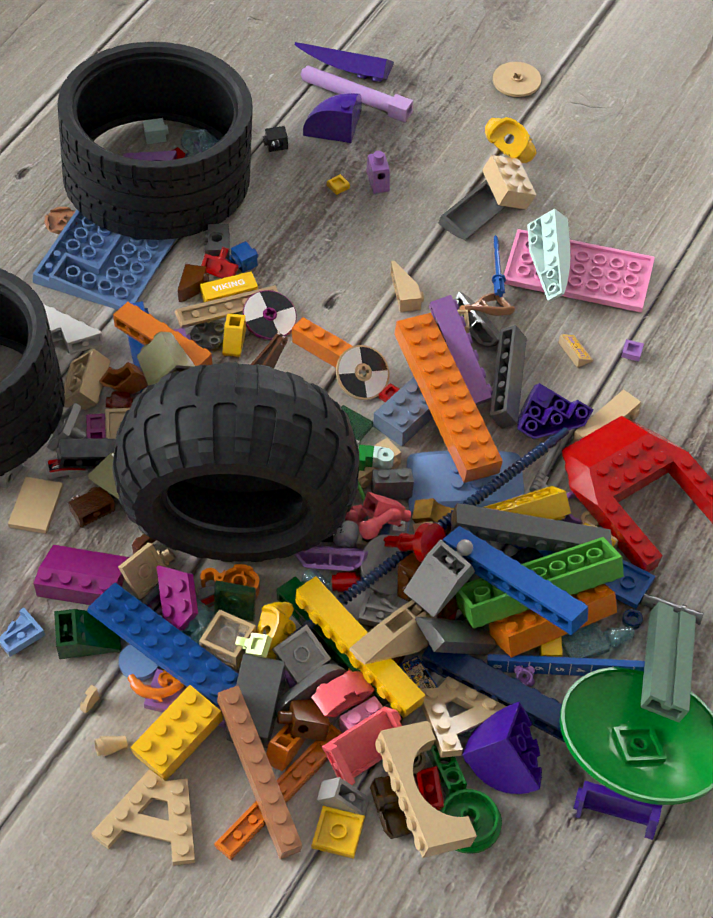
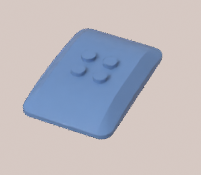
[407,451,524,516]

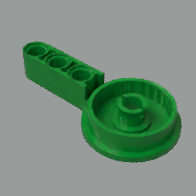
[426,745,502,854]

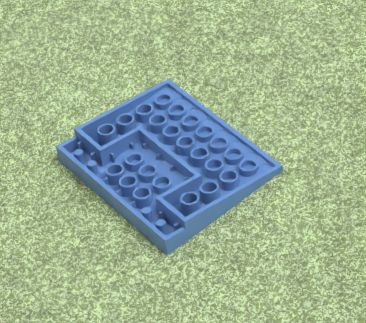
[33,210,176,310]

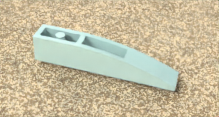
[527,209,570,302]

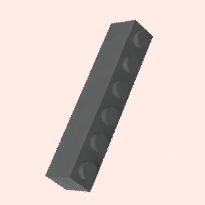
[490,325,527,429]

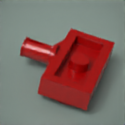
[201,246,239,279]

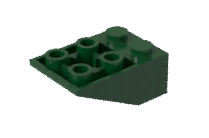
[54,609,121,659]

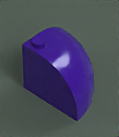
[303,93,362,143]
[462,701,542,794]

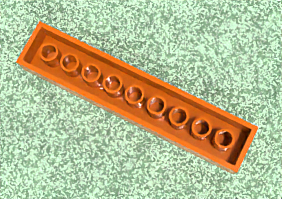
[394,313,503,483]

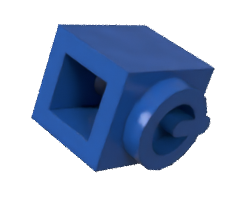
[229,241,258,273]

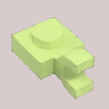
[235,633,272,658]

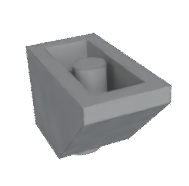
[316,777,369,816]

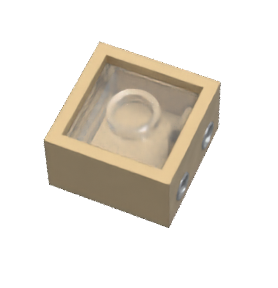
[199,609,256,670]

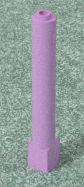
[301,65,413,122]

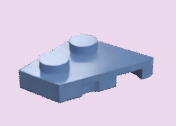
[0,608,45,657]

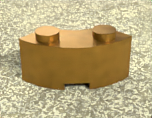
[412,498,454,535]

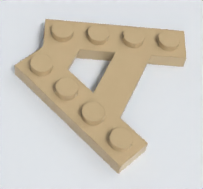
[420,676,507,757]
[91,769,195,866]

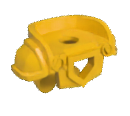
[485,117,537,163]
[255,602,296,660]

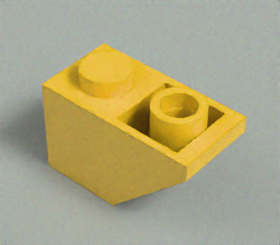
[222,313,246,357]

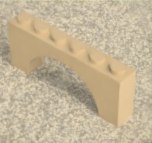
[375,721,477,858]

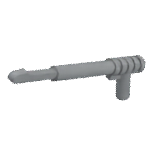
[529,440,561,492]

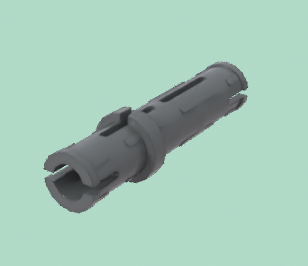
[641,593,704,625]

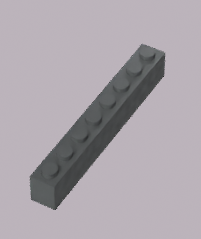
[451,503,612,552]

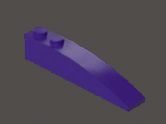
[294,42,394,82]

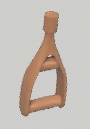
[460,293,515,316]

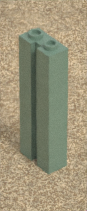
[641,602,696,722]

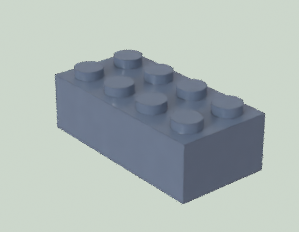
[373,377,433,446]

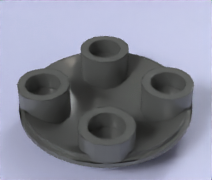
[190,322,224,349]

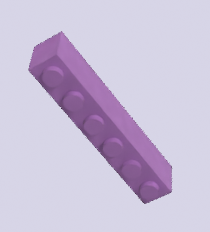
[429,295,493,406]

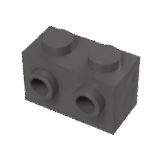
[371,468,414,499]

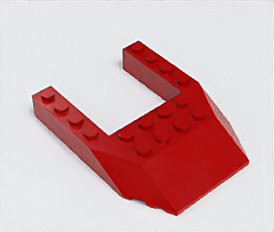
[561,416,713,572]

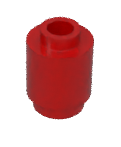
[332,571,361,593]

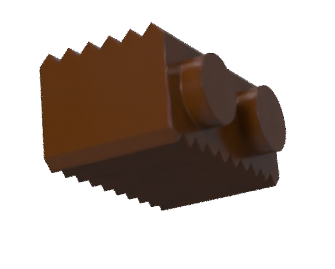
[68,486,115,527]

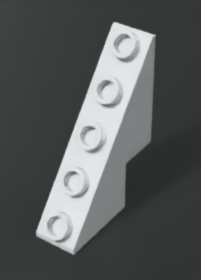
[43,304,103,355]

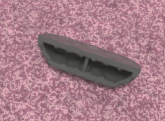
[455,292,500,346]
[276,664,346,717]

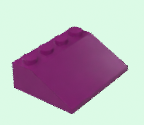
[33,545,130,605]

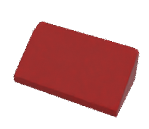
[417,766,444,811]

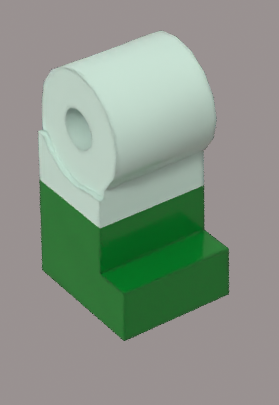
[359,444,394,471]

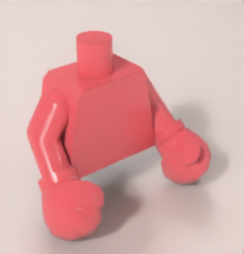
[345,492,411,539]

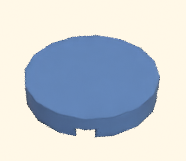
[119,644,160,681]

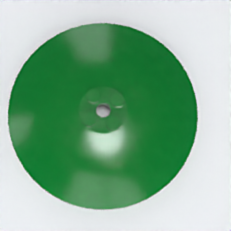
[560,667,713,805]

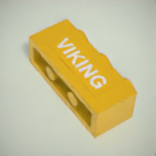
[200,271,258,302]

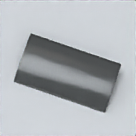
[438,180,506,240]
[415,616,497,655]

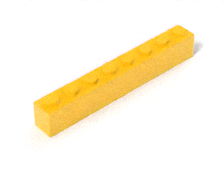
[295,576,425,718]

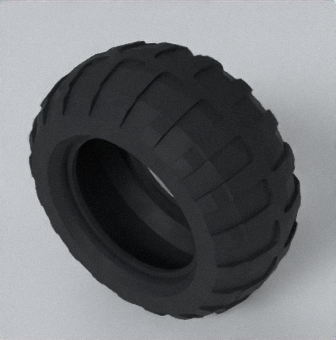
[112,362,359,562]

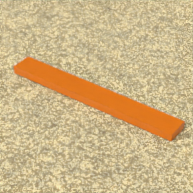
[214,724,342,860]

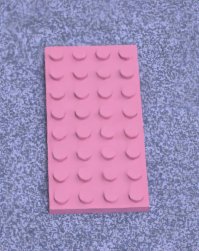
[504,229,655,313]

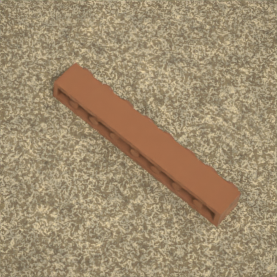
[217,685,303,860]

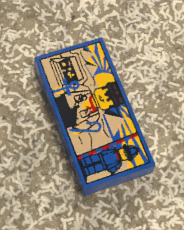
[399,655,438,689]

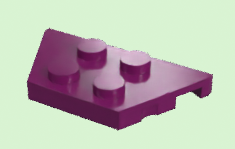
[157,566,198,631]

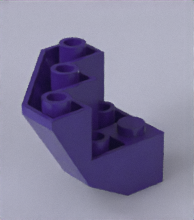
[517,383,594,439]

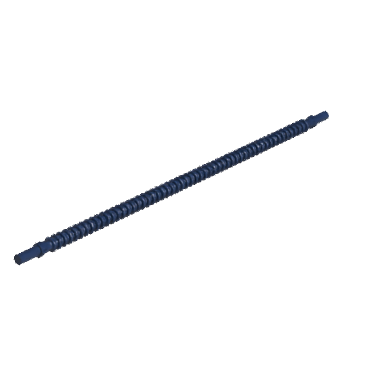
[288,427,569,638]

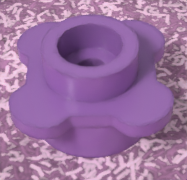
[514,666,535,687]

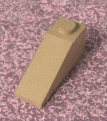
[390,261,424,312]

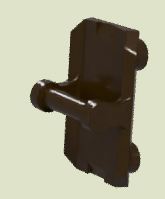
[370,776,413,839]

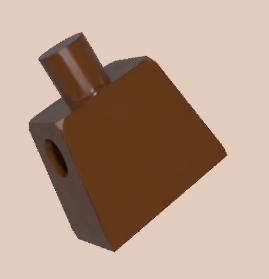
[277,699,330,741]

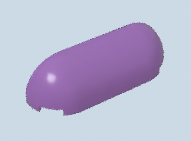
[294,546,368,571]

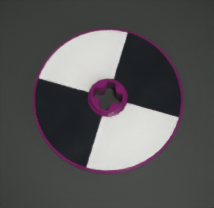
[243,290,297,340]

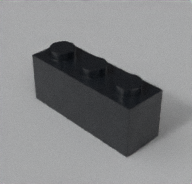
[56,438,116,469]

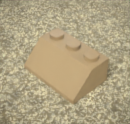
[64,348,111,410]

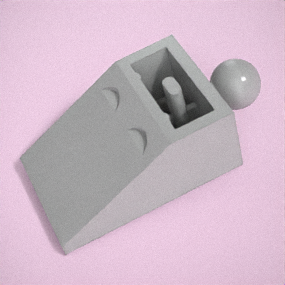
[403,539,475,618]

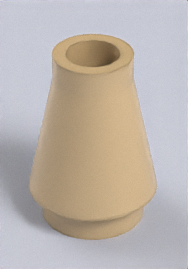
[94,735,127,757]

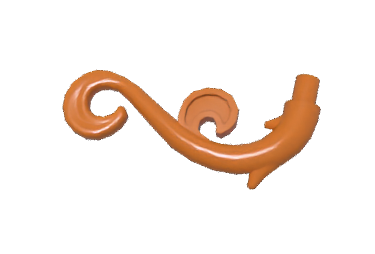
[127,671,185,702]

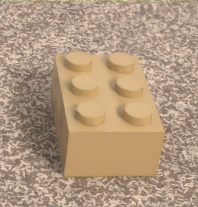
[482,155,536,210]

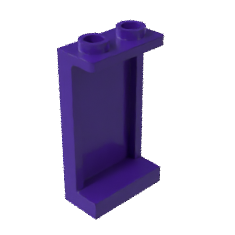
[573,781,663,840]

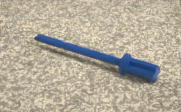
[492,235,506,297]

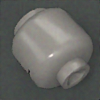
[333,521,359,548]

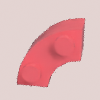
[311,670,375,717]

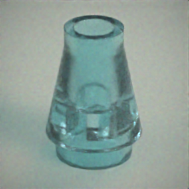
[602,626,634,648]

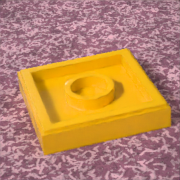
[311,806,365,859]

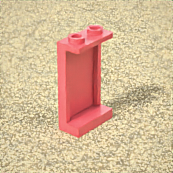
[322,706,402,785]

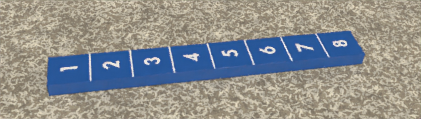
[487,654,645,676]

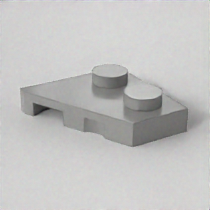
[358,589,399,627]

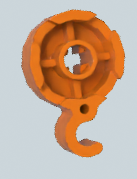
[200,564,260,606]

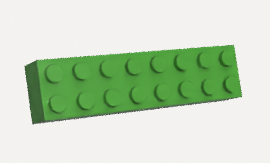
[456,537,624,628]

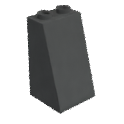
[226,654,286,748]

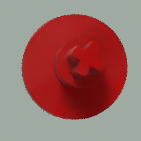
[383,523,446,563]

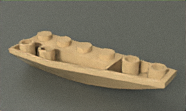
[349,600,437,665]

